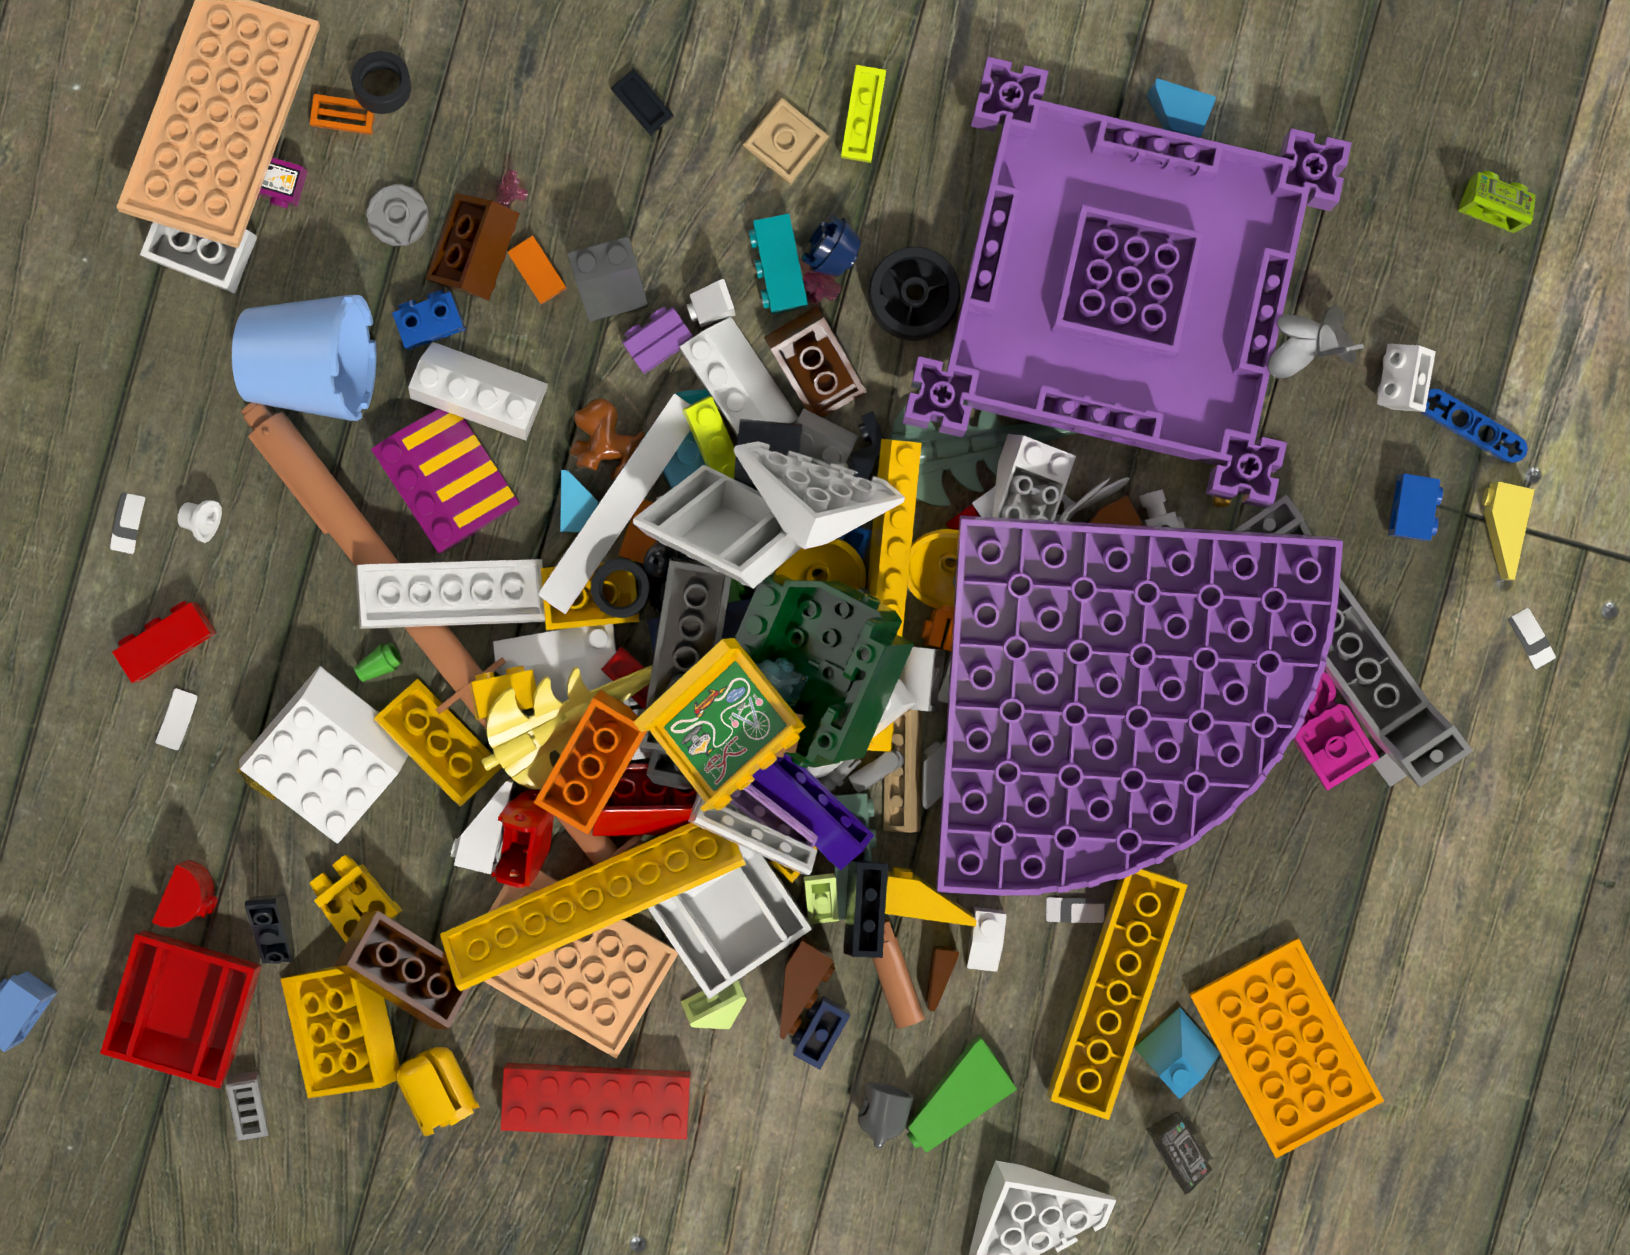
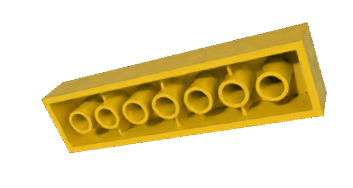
[1047,868,1188,1120]

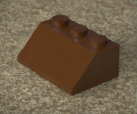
[425,193,520,301]

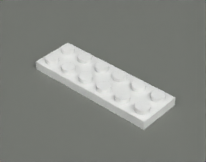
[355,559,545,629]

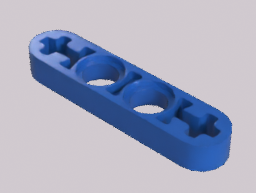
[1421,389,1528,463]

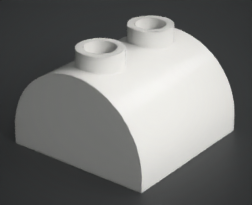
[900,647,946,711]

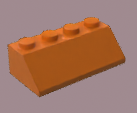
[534,690,647,835]

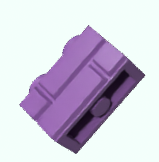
[622,307,693,374]

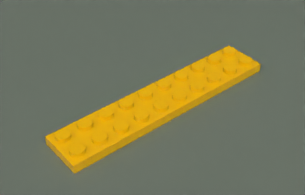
[440,823,746,991]

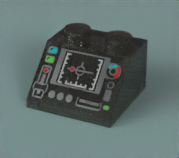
[1146,1111,1213,1195]

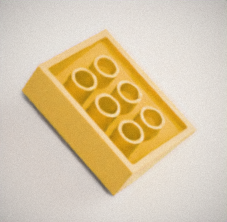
[281,966,400,1098]

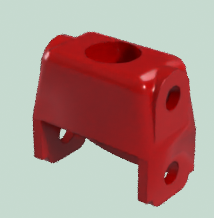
[492,790,554,888]

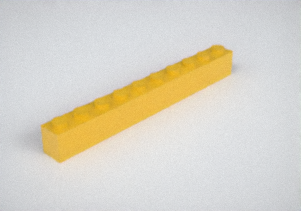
[867,439,922,752]

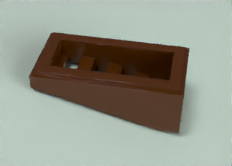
[925,945,959,1011]

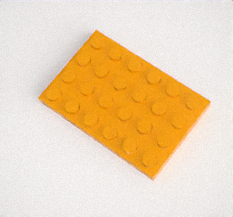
[1189,937,1384,1158]

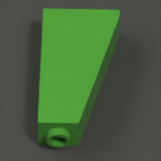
[906,1034,1017,1153]

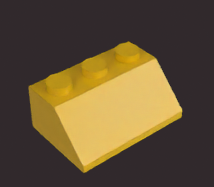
[541,560,639,630]

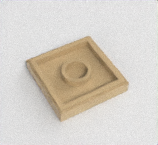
[743,97,829,185]

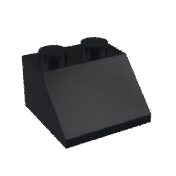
[734,419,802,491]

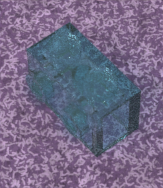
[755,658,808,706]

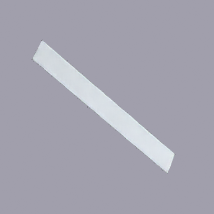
[537,394,690,614]

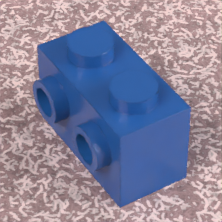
[392,290,467,351]
[1388,474,1443,541]

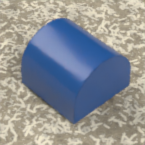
[839,527,872,561]

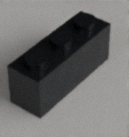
[843,860,888,958]

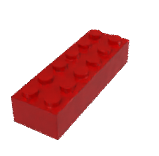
[501,1062,691,1140]

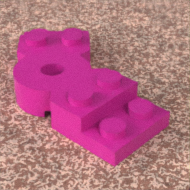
[1292,671,1380,791]

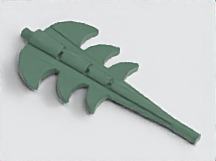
[878,406,1076,507]

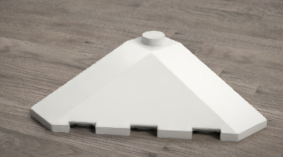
[734,441,905,549]
[493,624,618,702]
[969,1161,1116,1255]

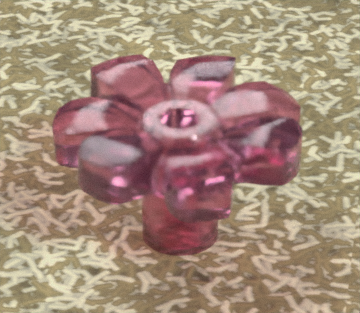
[496,169,528,208]
[803,271,841,304]

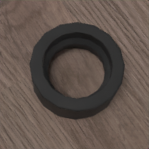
[351,51,412,114]
[591,558,651,618]

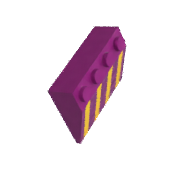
[371,409,520,554]

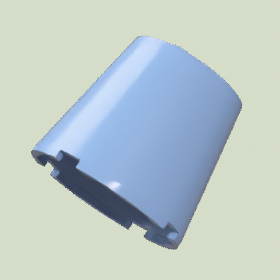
[232,295,377,421]

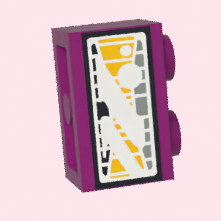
[257,158,308,209]

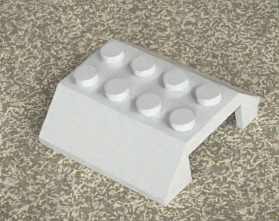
[689,784,817,875]

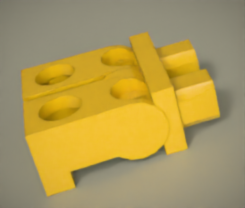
[309,855,403,944]

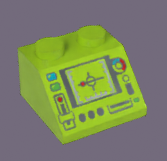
[1457,171,1536,233]

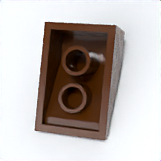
[764,306,866,418]

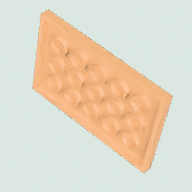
[484,870,678,1059]

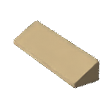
[883,709,922,833]

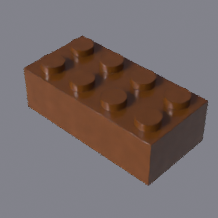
[334,910,471,1029]

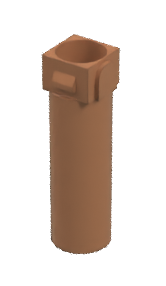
[872,919,925,1029]

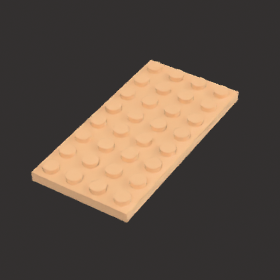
[117,0,320,248]

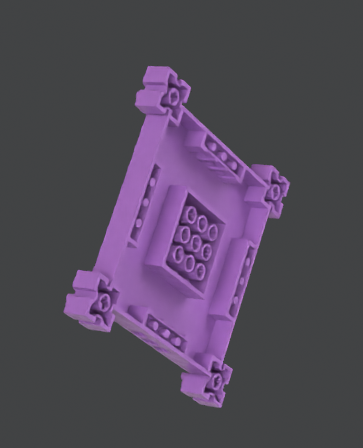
[902,57,1352,509]

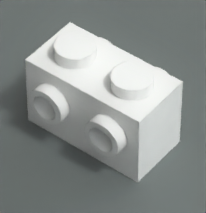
[1377,344,1436,412]

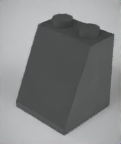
[568,237,648,322]

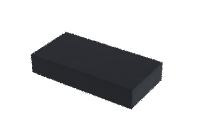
[610,68,674,137]

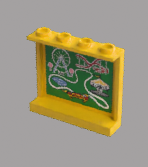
[634,638,805,811]

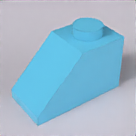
[560,470,600,533]

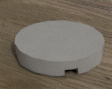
[367,184,429,247]

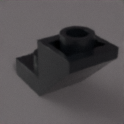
[847,411,884,480]

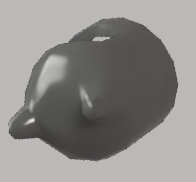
[858,1082,914,1149]

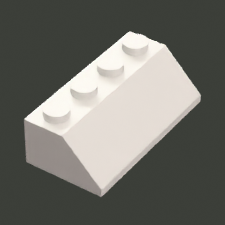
[679,317,798,437]
[408,342,548,440]

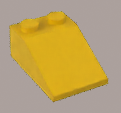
[885,867,977,927]

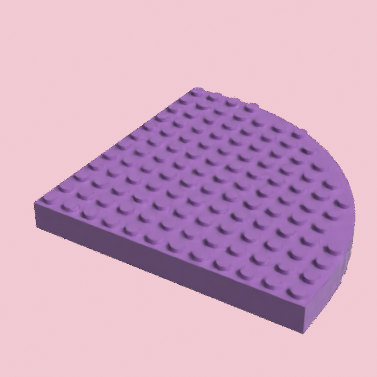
[936,516,1343,896]

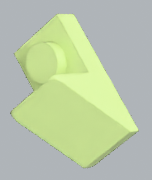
[803,873,839,924]

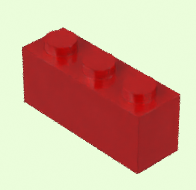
[112,600,217,683]

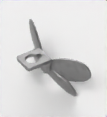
[1267,305,1364,379]

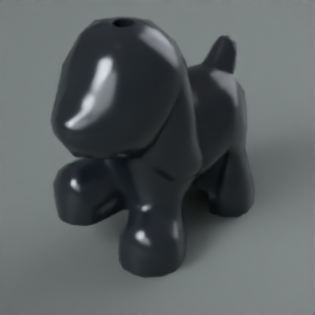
[643,540,692,612]

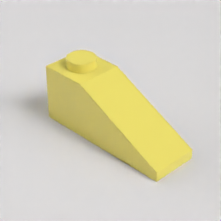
[1482,482,1535,580]

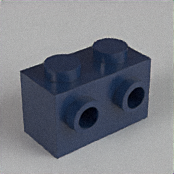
[791,996,850,1070]

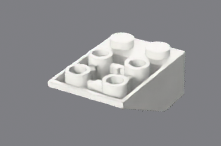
[992,434,1076,521]

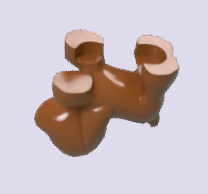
[570,398,645,481]

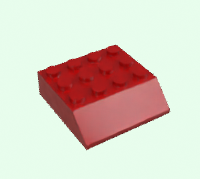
[100,930,262,1089]

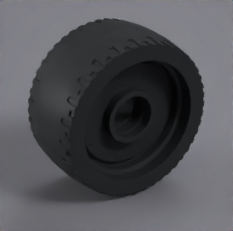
[868,247,960,341]

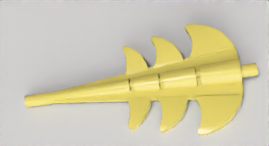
[481,665,652,789]

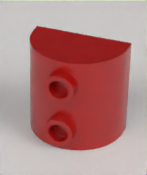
[152,859,218,927]

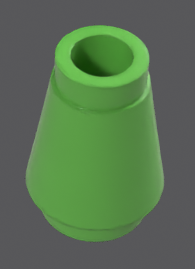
[354,642,402,682]

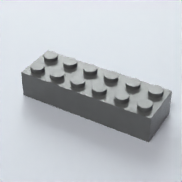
[640,557,731,751]

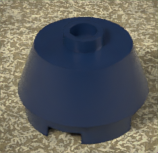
[802,214,861,277]

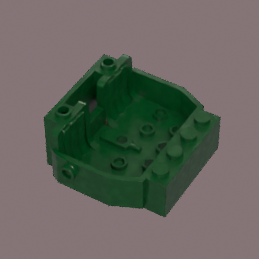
[735,575,914,768]

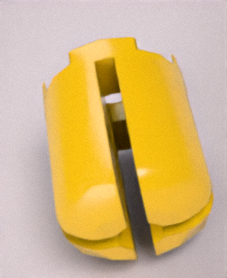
[396,1047,480,1136]

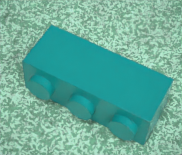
[748,214,808,315]

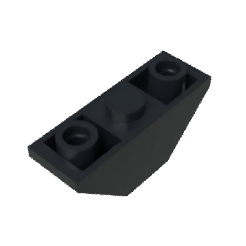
[244,894,294,964]

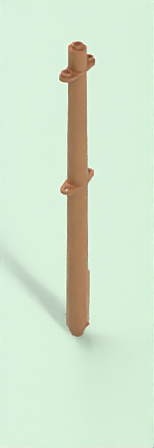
[241,403,644,865]

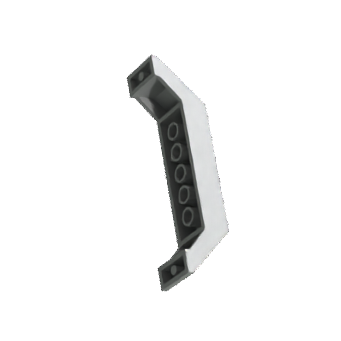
[1235,494,1473,788]

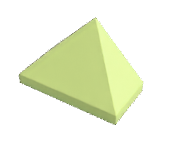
[681,980,747,1029]

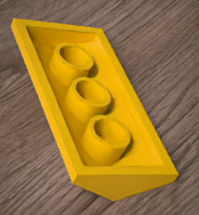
[374,678,502,807]

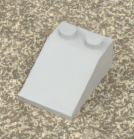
[451,778,518,874]

